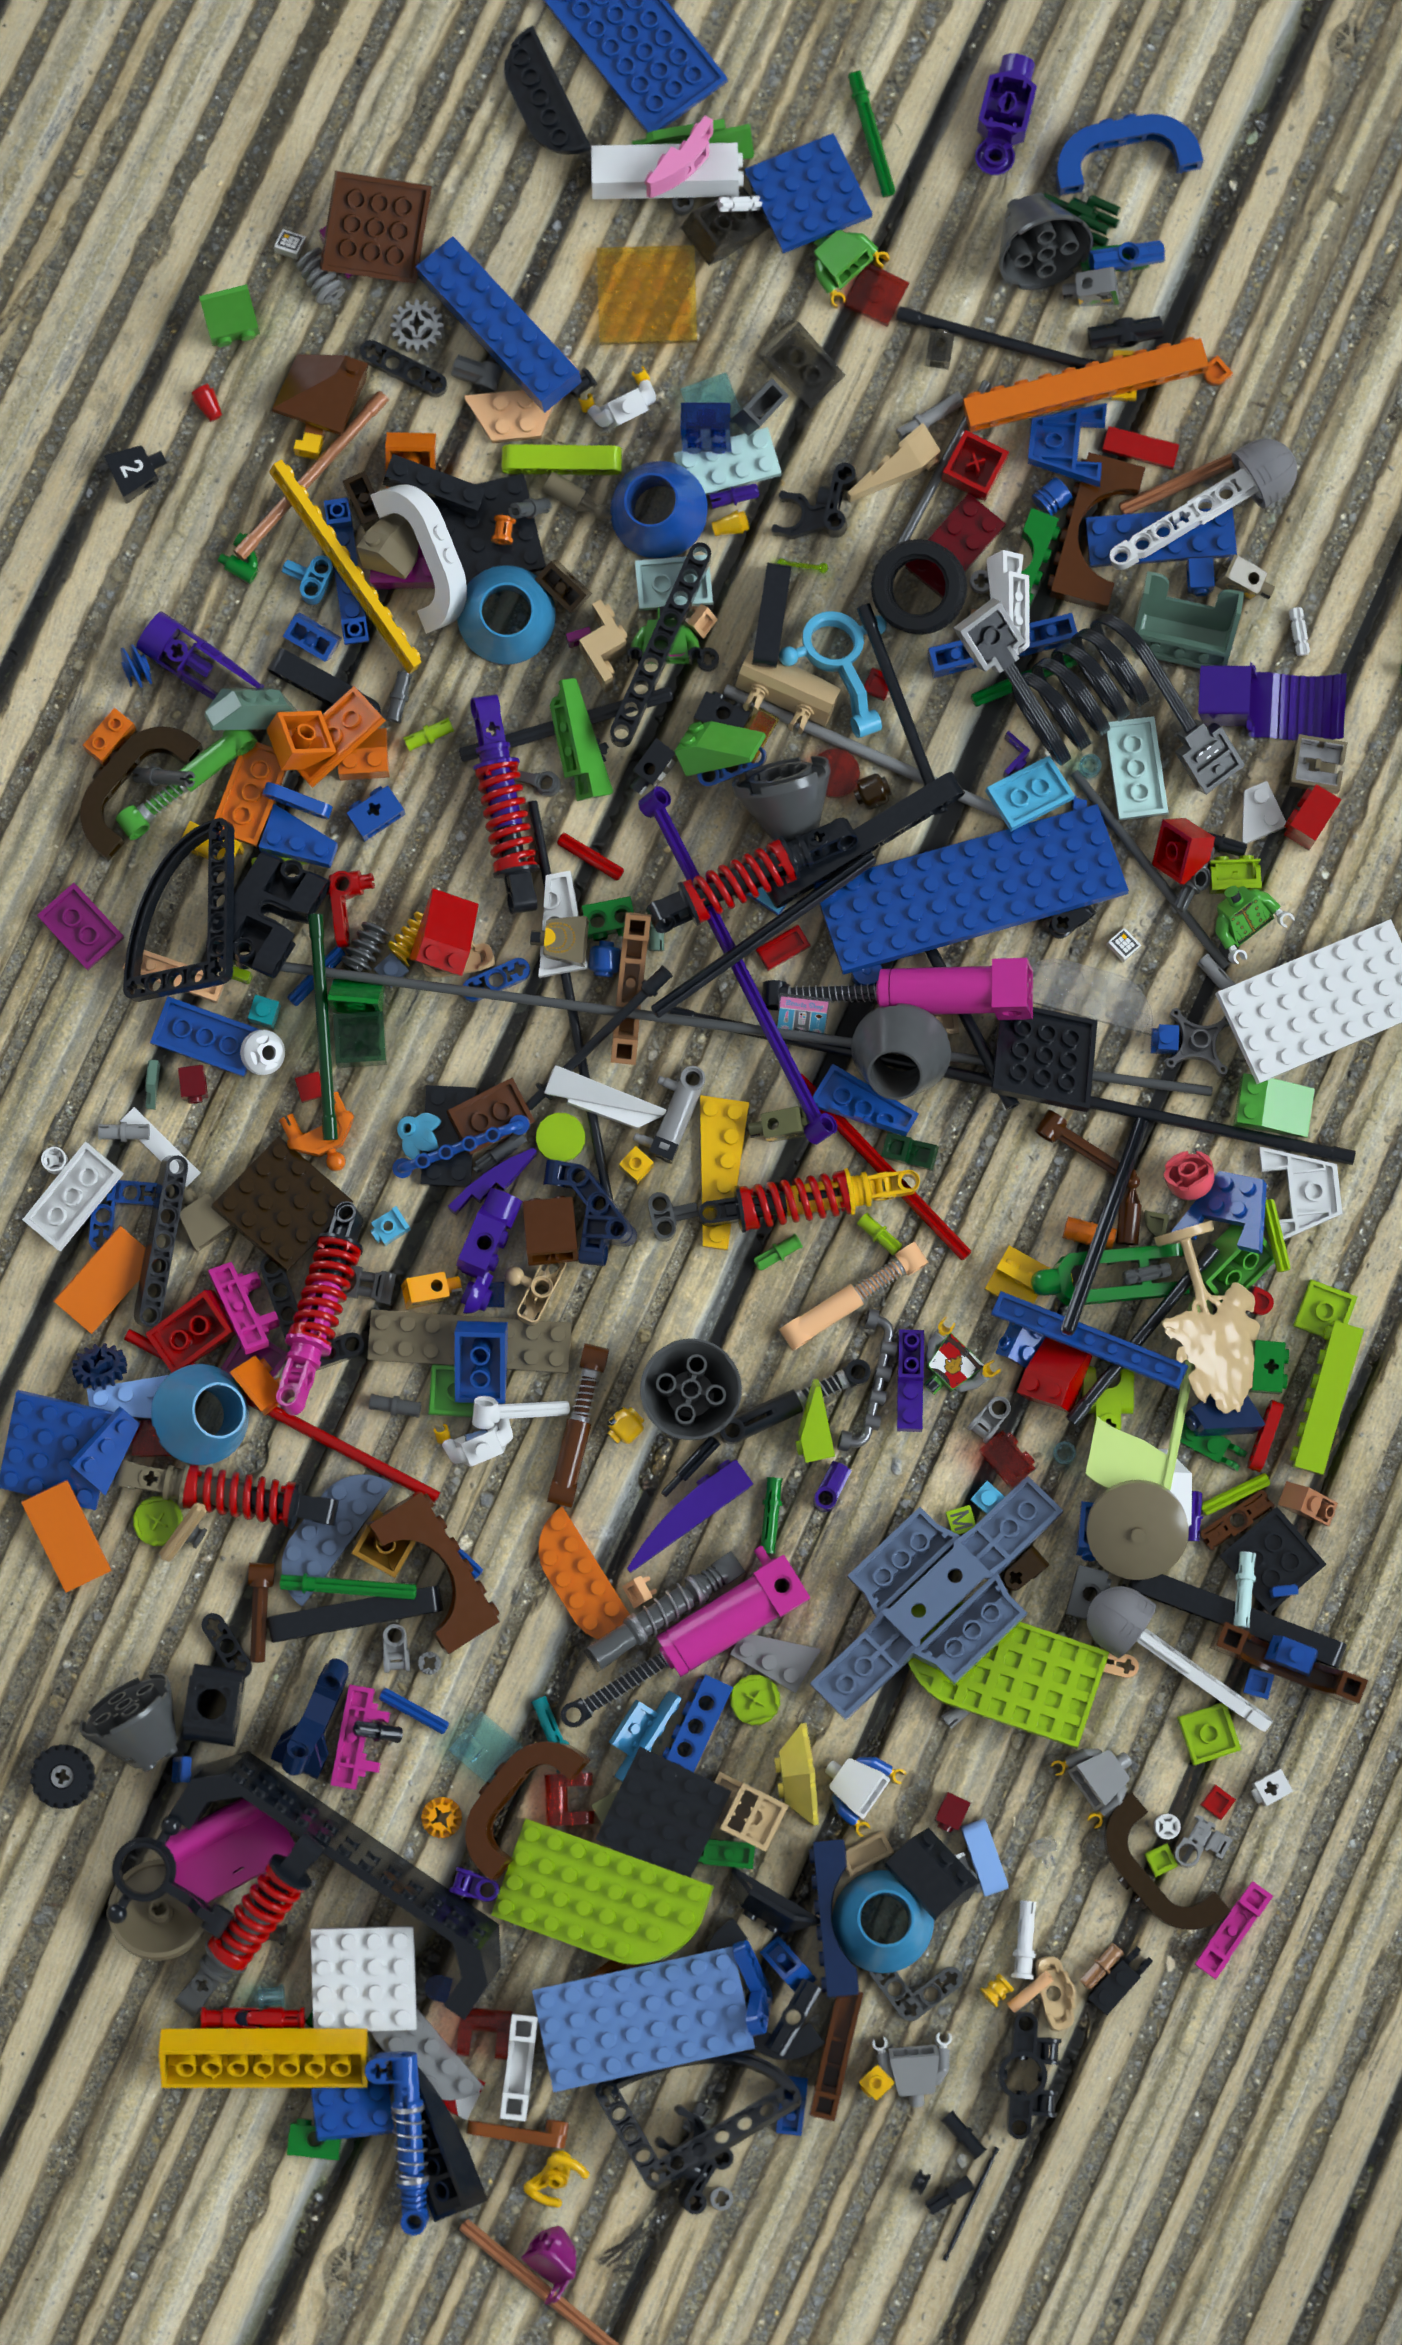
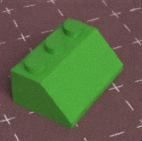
[1201,1224,1275,1303]

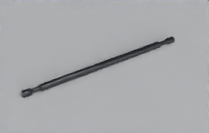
[942,2147,999,2262]

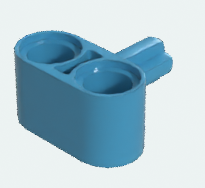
[282,555,334,605]

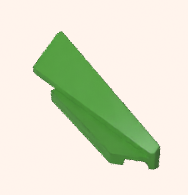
[632,119,754,159]
[550,678,613,801]

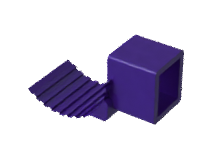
[1198,662,1347,741]

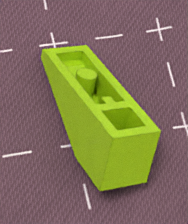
[795,1378,835,1463]

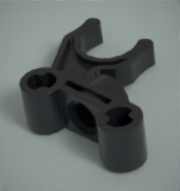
[771,463,857,540]
[655,2104,733,2215]

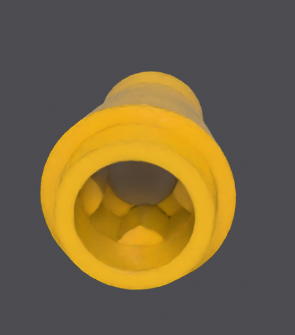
[712,510,749,536]

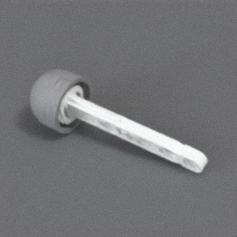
[1110,439,1297,570]
[1087,1586,1273,1732]

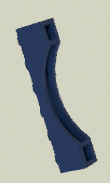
[809,1839,859,1998]

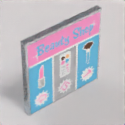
[776,993,830,1034]

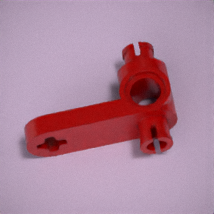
[327,870,375,948]

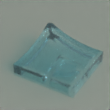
[449,1711,523,1783]

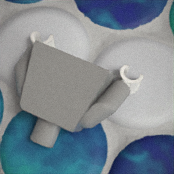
[872,2032,952,2107]

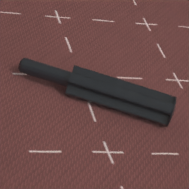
[661,1436,721,1497]

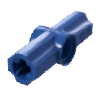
[1089,240,1165,271]

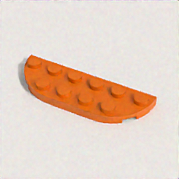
[538,1506,630,1640]

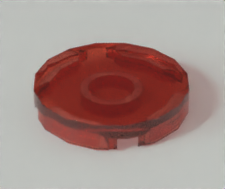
[818,748,860,798]

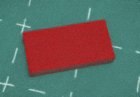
[755,925,811,972]

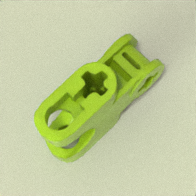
[1082,1366,1134,1431]

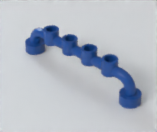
[392,1114,530,1178]

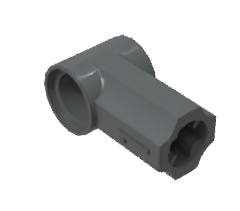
[451,355,504,393]

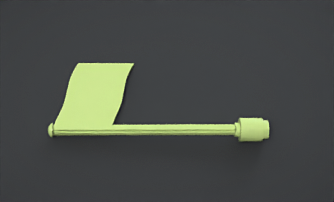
[1085,1297,1214,1491]

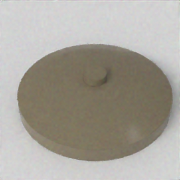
[1086,1480,1189,1580]
[108,1859,211,1961]

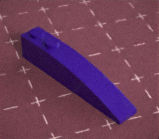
[627,1459,754,1573]

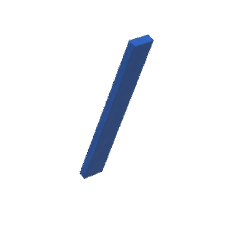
[991,1291,1188,1390]

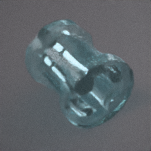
[258,1984,285,2009]

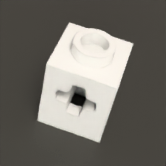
[1251,1769,1294,1806]

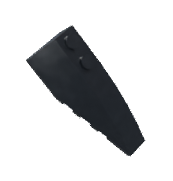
[418,2067,488,2222]

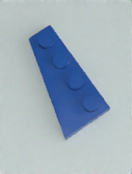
[813,1064,919,1136]

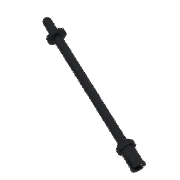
[526,965,673,1111]

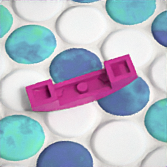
[1194,1881,1273,1980]

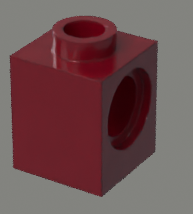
[178,1065,208,1104]
[934,1792,971,1833]

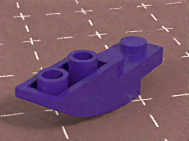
[897,1329,924,1432]

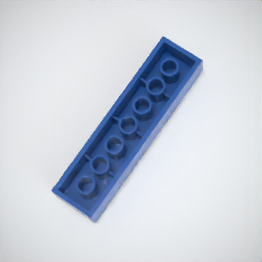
[416,236,582,413]

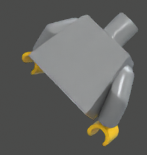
[1051,1749,1132,1828]

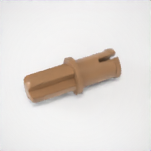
[1080,1943,1124,1989]

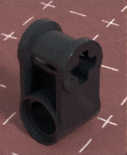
[1049,905,1096,939]

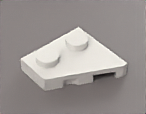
[1242,781,1286,844]

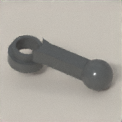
[514,770,561,797]

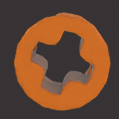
[491,515,516,545]

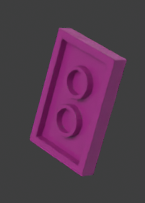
[37,882,125,971]

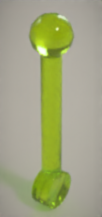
[777,558,828,573]

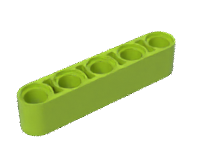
[501,444,622,475]

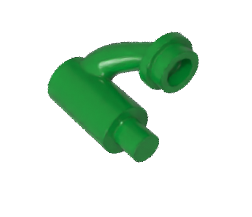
[218,532,258,584]

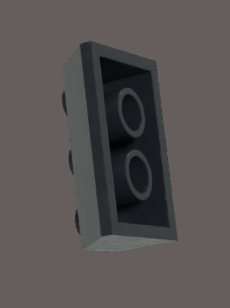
[884,1828,980,1920]

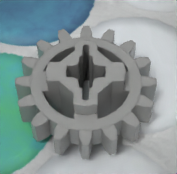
[390,299,444,354]

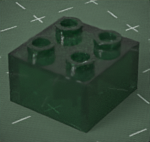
[333,1011,387,1068]

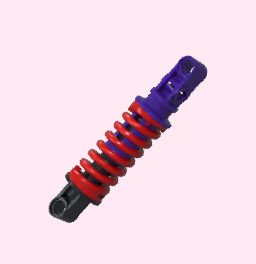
[470,694,540,914]

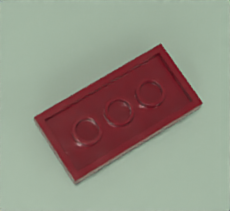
[905,493,1006,598]

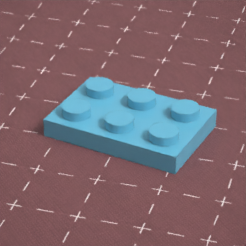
[985,755,1075,831]

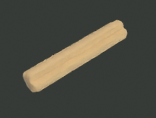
[159,1503,207,1562]

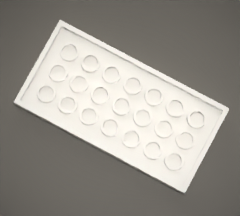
[1215,919,1402,1084]

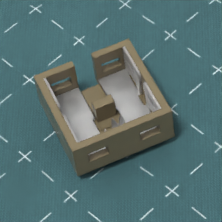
[1289,734,1348,794]

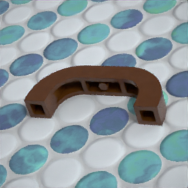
[465,1742,591,1880]

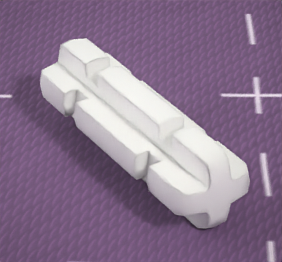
[716,196,763,212]
[1289,607,1310,656]

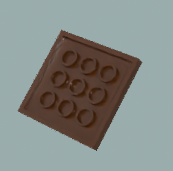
[320,170,432,284]

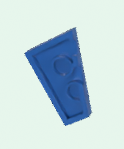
[69,1406,140,1496]

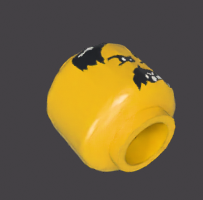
[607,1407,644,1444]

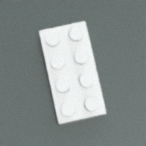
[22,1142,124,1251]

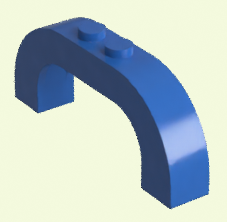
[1056,114,1204,196]

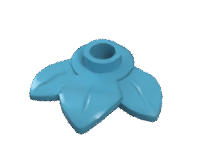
[397,1113,442,1159]

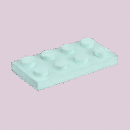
[674,427,781,496]
[1106,716,1168,821]

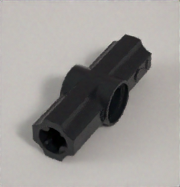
[1087,316,1164,350]
[765,1978,822,2057]

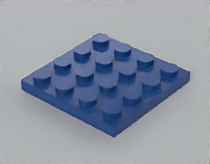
[744,133,872,254]
[0,1390,114,1510]

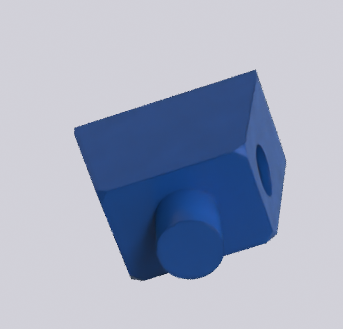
[1264,1635,1318,1677]

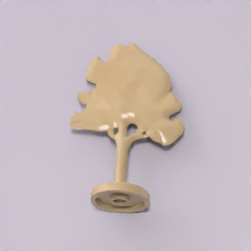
[1154,1221,1260,1414]

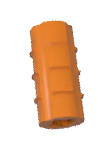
[1062,1217,1117,1250]

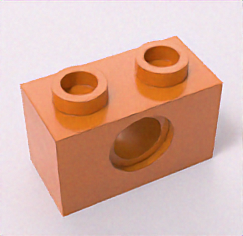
[83,708,136,767]

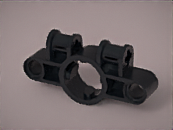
[997,2011,1062,2140]

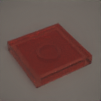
[844,263,910,327]

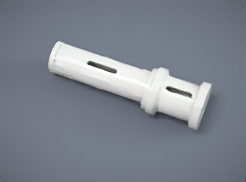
[1011,1901,1036,1980]

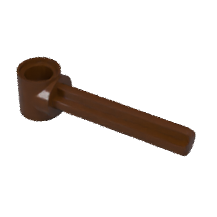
[1035,1110,1120,1176]
[248,1562,275,1663]

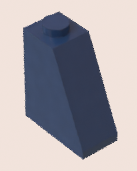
[1185,1395,1266,1436]

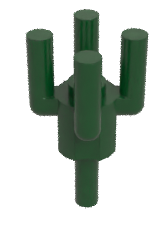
[1044,193,1121,246]

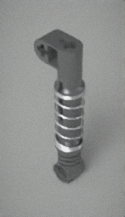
[583,1551,746,1672]

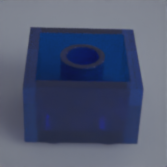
[680,403,732,454]

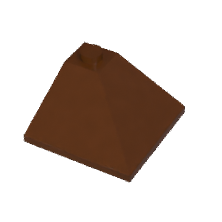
[272,354,368,436]

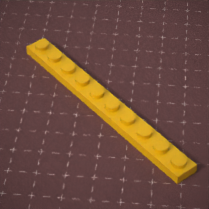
[269,459,422,674]

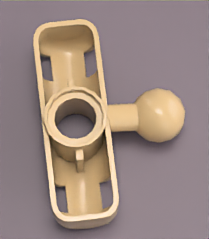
[505,1262,567,1325]

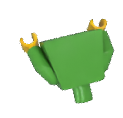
[814,230,890,309]

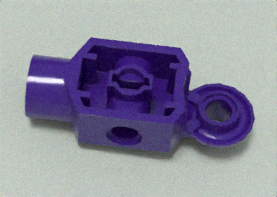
[975,53,1037,175]
[456,1188,523,1314]

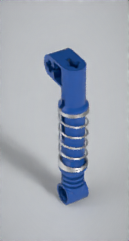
[365,2051,430,2236]

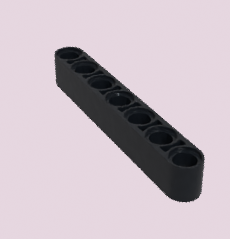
[134,1156,188,1327]
[267,1585,444,1643]

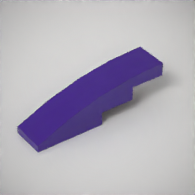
[448,1148,537,1215]

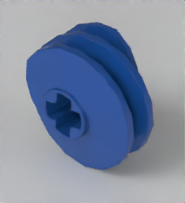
[120,644,152,688]

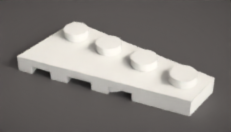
[538,871,588,978]

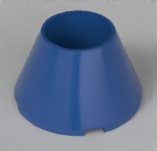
[610,461,708,559]

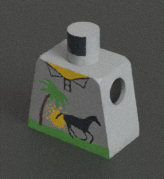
[1062,267,1119,307]

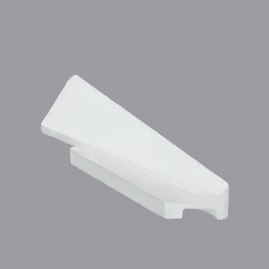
[987,550,1030,655]
[544,1065,667,1129]

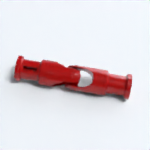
[201,2007,305,2029]

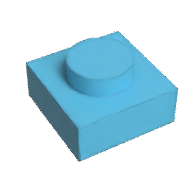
[970,1481,1005,1515]

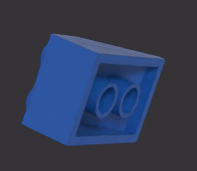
[454,1321,508,1404]

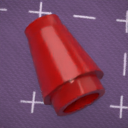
[191,384,223,422]

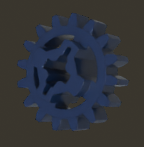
[72,1343,128,1390]

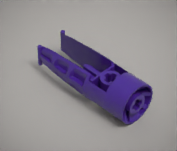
[136,611,264,700]

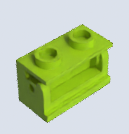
[1208,855,1262,894]

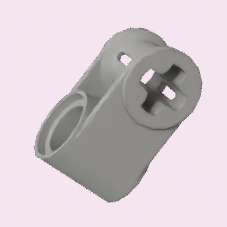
[966,1396,1011,1444]
[383,1624,410,1673]

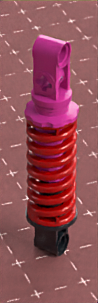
[276,1201,364,1415]

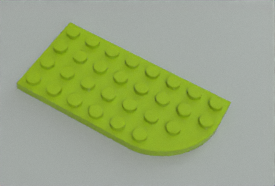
[908,1602,1110,1749]
[491,1818,714,1965]

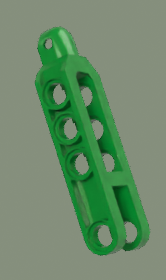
[1031,1243,1190,1307]

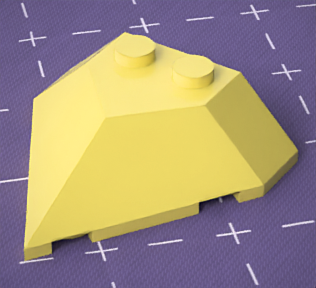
[774,1723,819,1826]

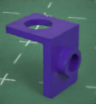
[1003,731,1030,778]

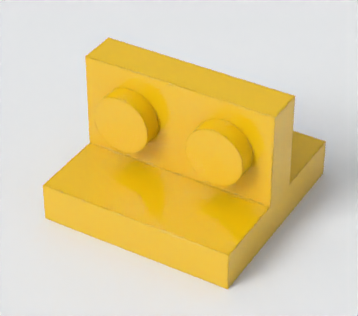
[984,1245,1051,1304]

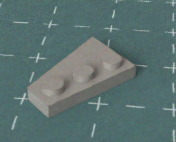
[730,1634,821,1693]

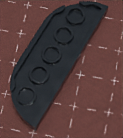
[504,25,592,155]

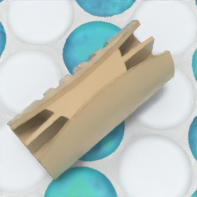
[735,650,841,734]

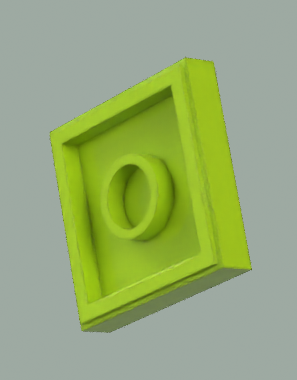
[1293,1279,1357,1338]
[1177,1703,1242,1766]

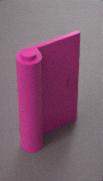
[165,1797,295,1913]

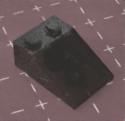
[680,187,770,266]
[756,320,845,409]

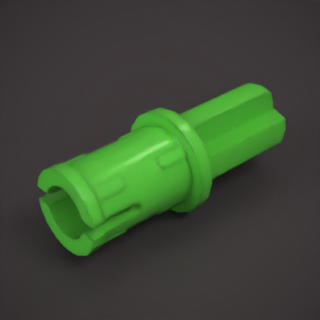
[754,1234,803,1271]

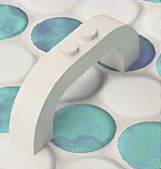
[370,484,467,634]

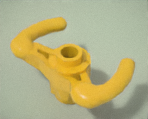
[523,2150,590,2208]

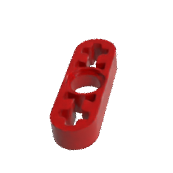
[1247,1400,1284,1472]

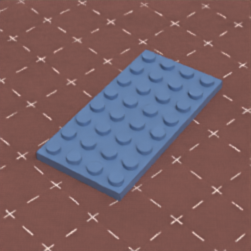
[532,1946,755,2092]

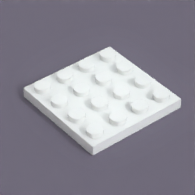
[311,1926,417,2031]

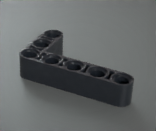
[260,1256,365,1371]

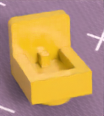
[859,2065,894,2101]

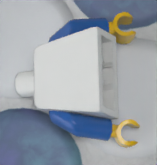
[825,1757,906,1837]

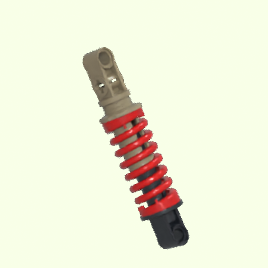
[114,1461,339,1530]

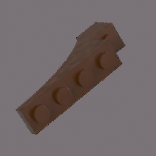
[808,1992,864,2122]

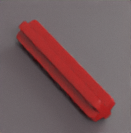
[557,833,624,881]

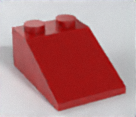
[409,888,479,976]
[145,1290,236,1373]
[1017,1337,1093,1413]

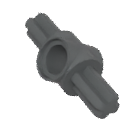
[1174,847,1215,913]

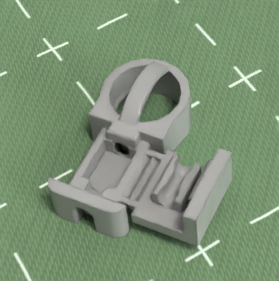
[1175,1815,1233,1868]

